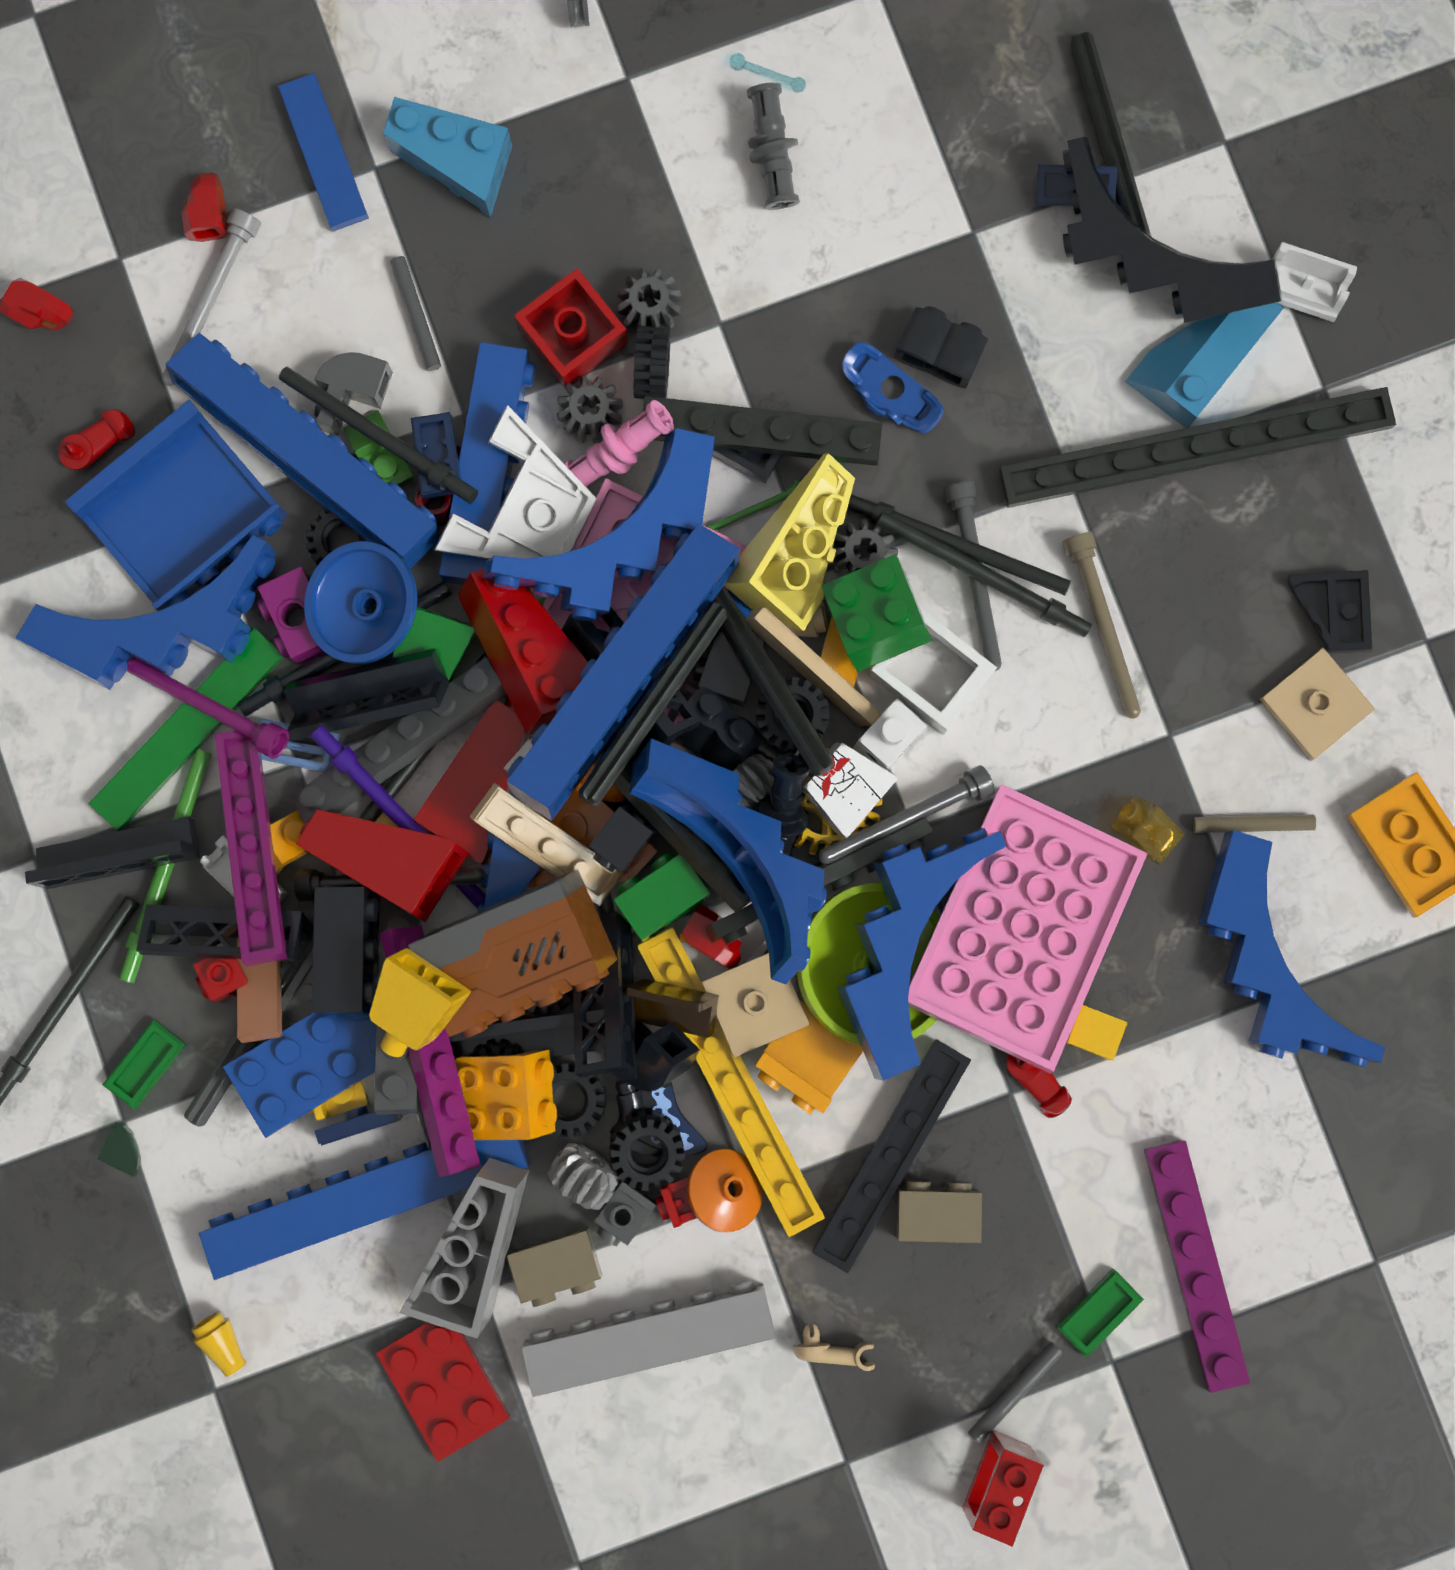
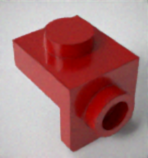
[193,958,248,1003]
[656,1176,697,1228]

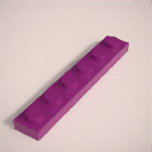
[215,730,287,967]
[380,925,481,1177]
[1143,1140,1250,1393]

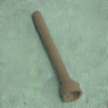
[1062,531,1141,719]

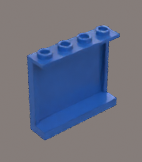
[65,400,288,611]

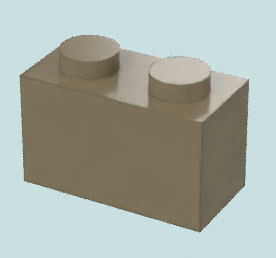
[896,1181,982,1243]
[507,1227,602,1307]

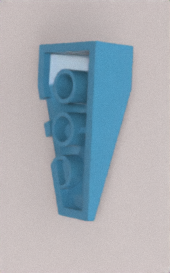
[1125,303,1284,428]

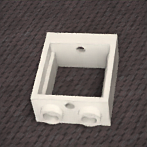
[869,608,997,735]

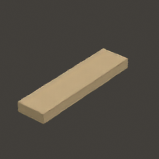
[745,607,881,727]
[470,783,623,906]

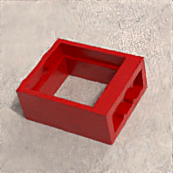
[962,1430,1044,1547]

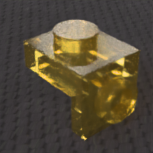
[1111,797,1185,865]

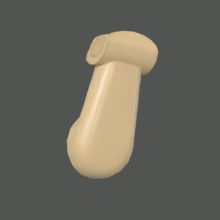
[794,1324,875,1371]

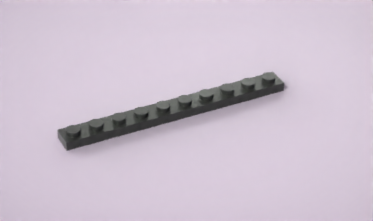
[999,387,1397,508]

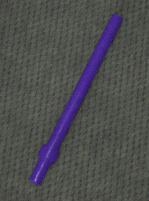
[310,724,486,909]

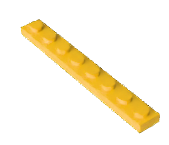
[637,927,825,1237]

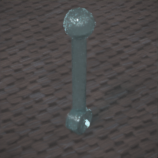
[730,53,806,93]

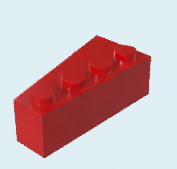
[457,569,588,735]

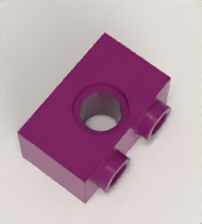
[257,566,324,665]

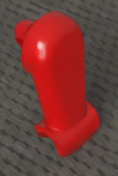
[59,410,135,470]
[1006,1054,1072,1118]

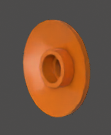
[687,1149,763,1232]

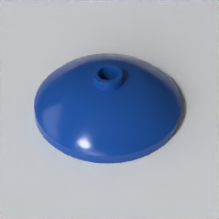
[304,541,417,664]

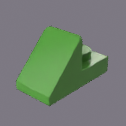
[343,410,415,487]

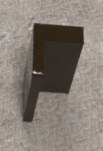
[625,978,719,1038]

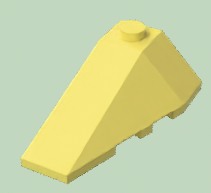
[724,453,855,631]

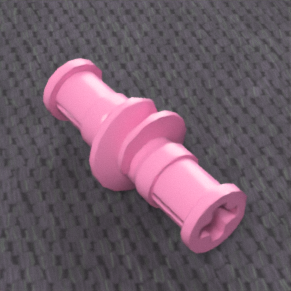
[564,400,674,490]

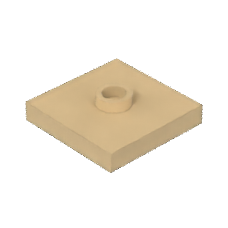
[1259,648,1375,761]
[702,953,810,1058]

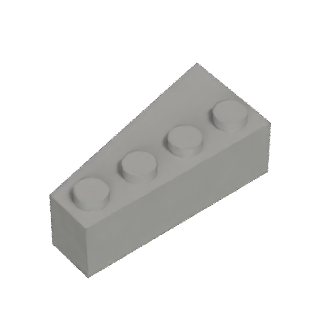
[399,1158,529,1339]

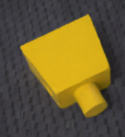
[369,948,471,1057]

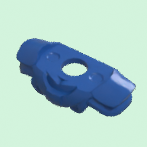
[841,342,944,434]

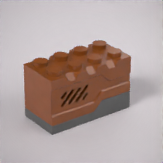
[409,869,618,1038]

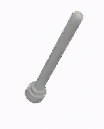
[162,208,261,386]

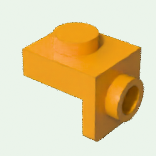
[270,810,308,874]

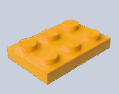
[1346,772,1455,918]

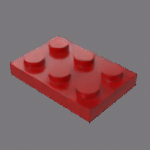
[376,1322,510,1462]

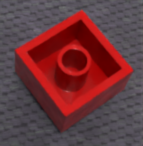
[514,268,628,390]

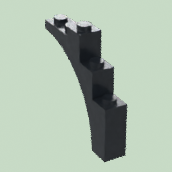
[1063,137,1282,323]

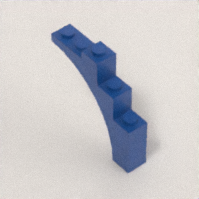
[483,428,715,621]
[16,535,277,690]
[629,739,827,985]
[837,828,1006,1081]
[1198,830,1386,1068]

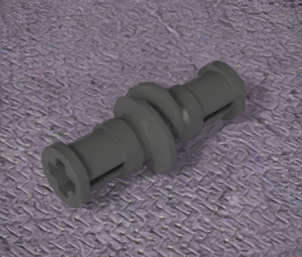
[747,82,800,210]

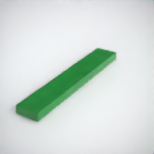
[88,628,284,831]

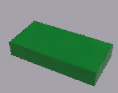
[102,1020,188,1109]
[1056,1268,1144,1358]

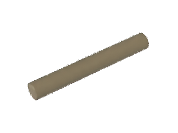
[1192,814,1316,833]

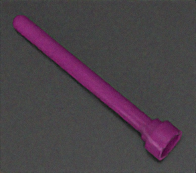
[126,658,289,759]

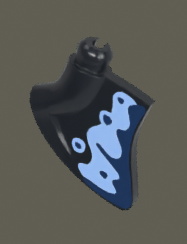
[610,1079,707,1157]

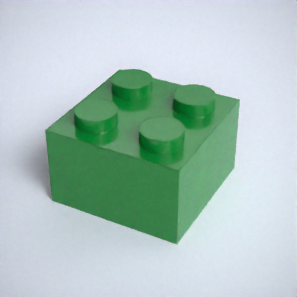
[821,554,932,672]
[613,852,711,942]

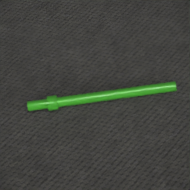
[118,749,212,984]

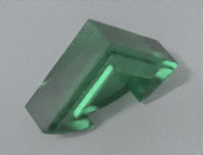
[97,1121,141,1177]

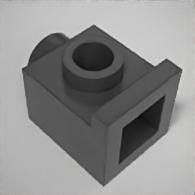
[594,1179,657,1247]

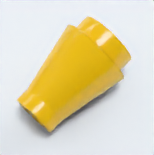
[191,1311,246,1377]

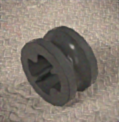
[567,0,590,28]

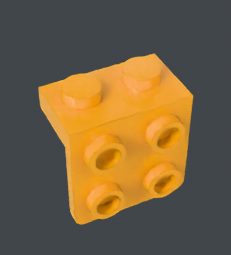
[754,1001,863,1115]
[455,1049,557,1140]

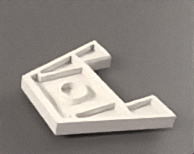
[434,405,597,559]

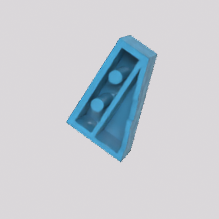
[383,97,512,218]

